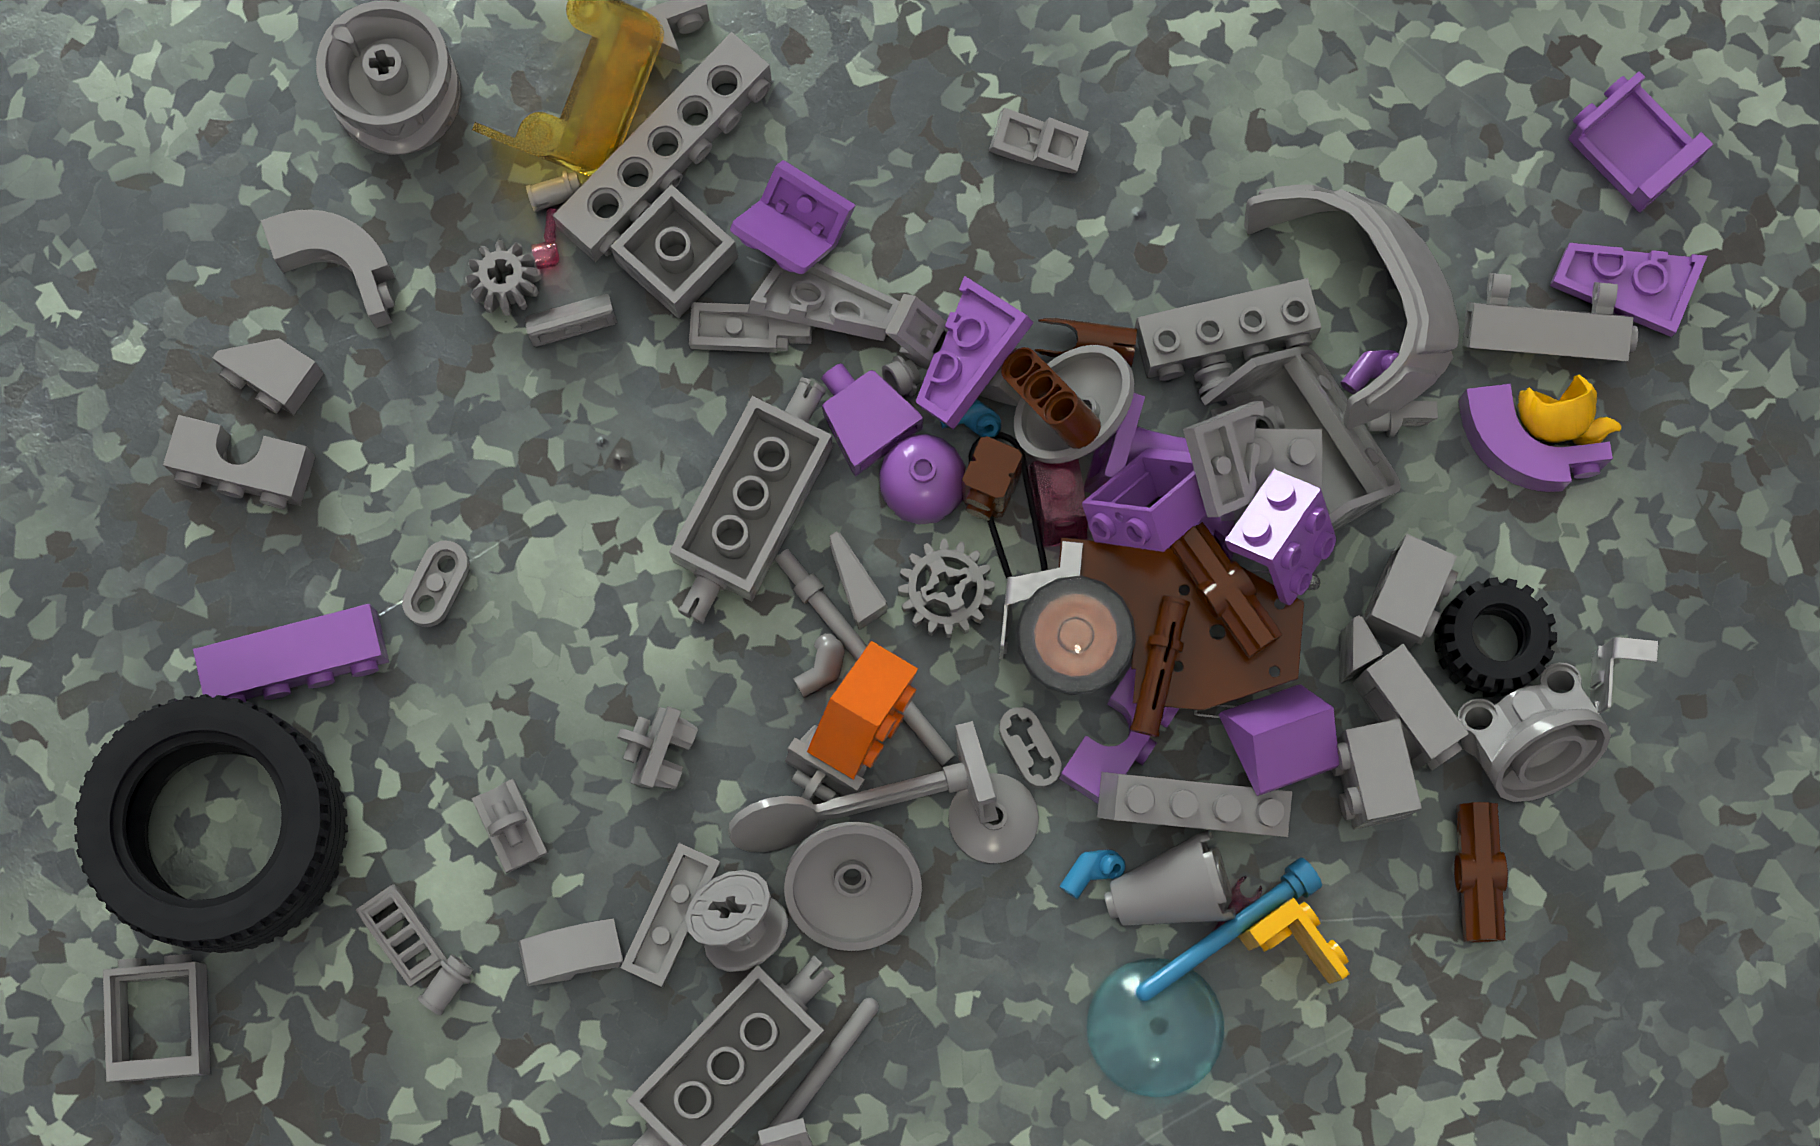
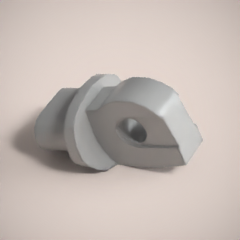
[1367,401,1438,437]

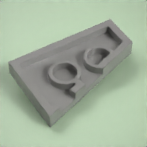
[748,263,900,341]

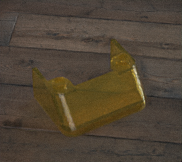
[472,0,664,177]

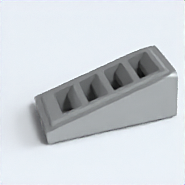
[829,531,888,630]
[356,884,447,987]

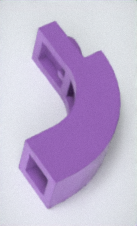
[1458,384,1613,492]

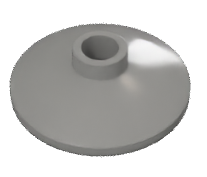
[948,773,1039,864]

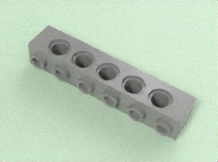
[553,32,772,263]

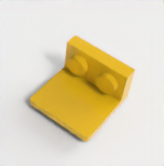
[1238,898,1350,984]

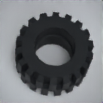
[1434,577,1557,697]

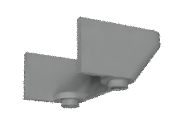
[1201,345,1401,532]

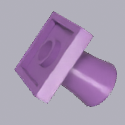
[1083,393,1189,494]

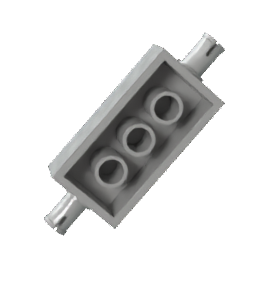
[669,377,833,624]
[626,955,835,1146]

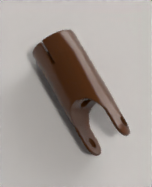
[1034,318,1137,368]

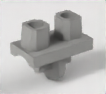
[617,706,698,789]
[785,725,867,802]
[471,779,549,873]

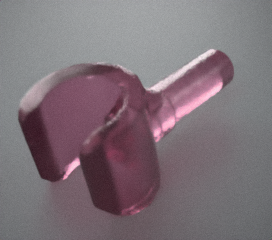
[531,208,560,269]
[1213,876,1262,931]

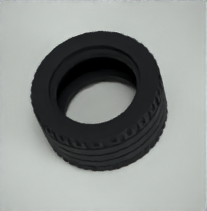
[74,694,348,953]

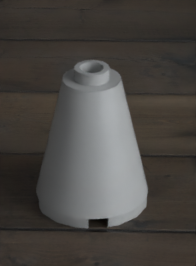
[1104,830,1236,926]

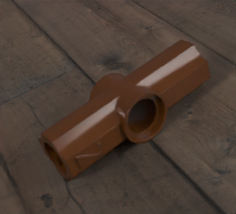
[1170,522,1283,659]
[1454,802,1508,942]

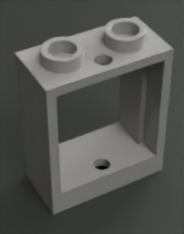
[1352,644,1469,771]
[103,954,211,1083]

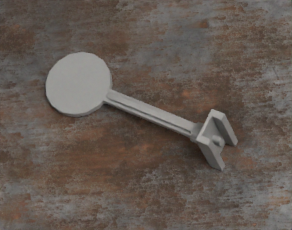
[728,721,998,852]

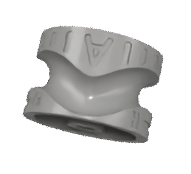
[316,0,461,155]

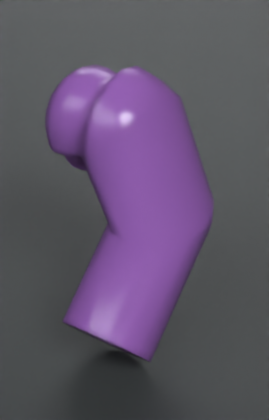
[1340,350,1399,395]

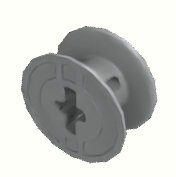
[686,870,789,972]

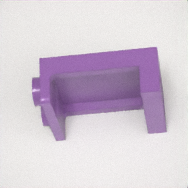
[1568,71,1713,213]

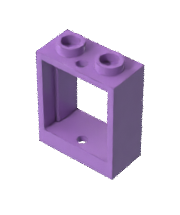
[1082,448,1207,552]

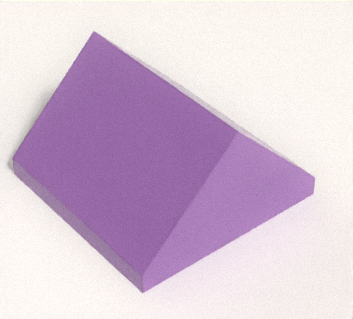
[1219,684,1339,796]

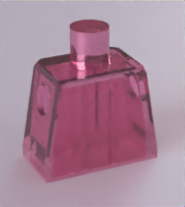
[1028,458,1088,547]

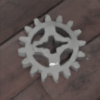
[898,539,995,638]

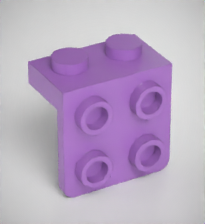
[730,160,856,274]
[1225,469,1336,605]

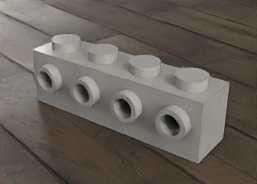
[1135,278,1322,381]

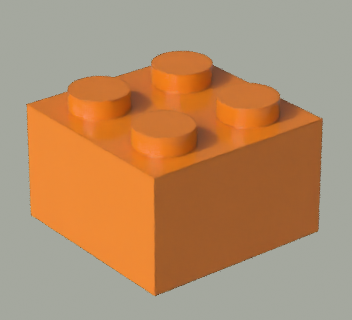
[807,641,918,780]

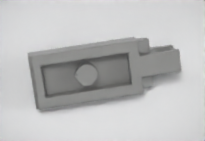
[689,302,812,353]

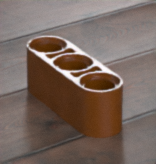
[1001,347,1101,449]

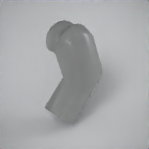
[793,633,845,697]

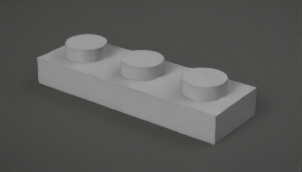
[620,843,721,988]

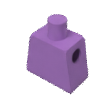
[821,363,923,477]

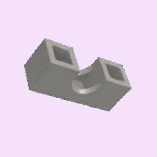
[163,415,315,509]

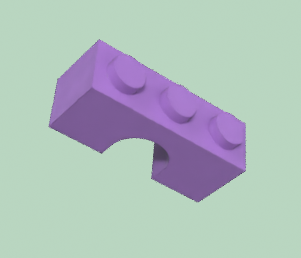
[1059,667,1179,804]

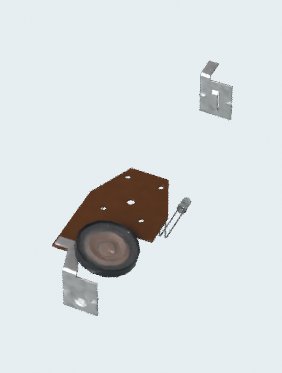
[999,538,1658,718]

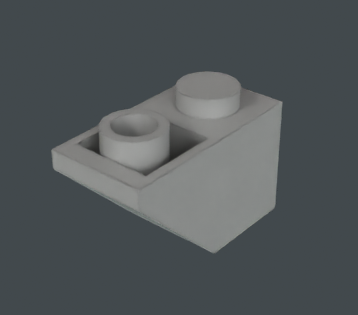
[212,338,324,416]

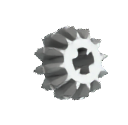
[465,239,541,316]

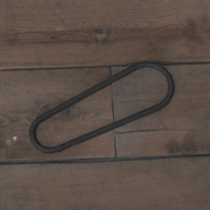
[969,432,1048,578]

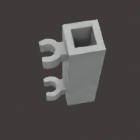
[1462,273,1638,361]

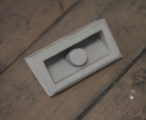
[525,294,617,347]
[1339,615,1383,684]

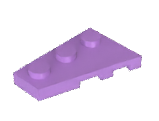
[1550,243,1707,337]
[916,276,1034,430]

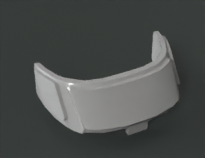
[1244,185,1459,429]

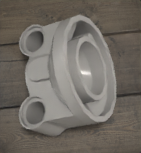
[1458,662,1611,802]

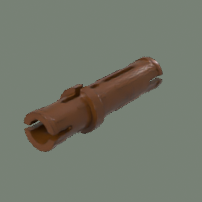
[1130,595,1191,737]

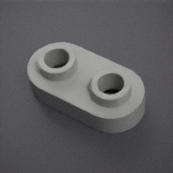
[402,540,470,627]

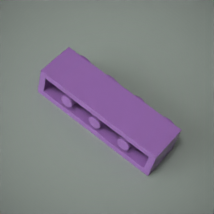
[193,604,389,702]

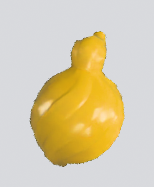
[1517,374,1622,445]

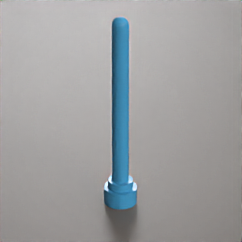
[1136,857,1322,1001]

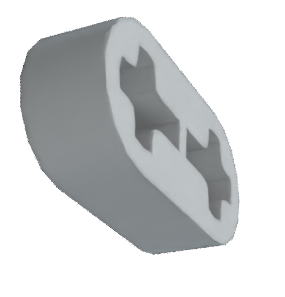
[999,707,1062,789]

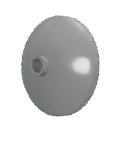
[1014,345,1134,464]
[784,822,922,951]

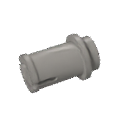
[526,170,581,213]
[418,954,473,1016]

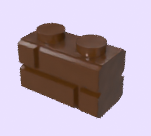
[962,436,1022,521]

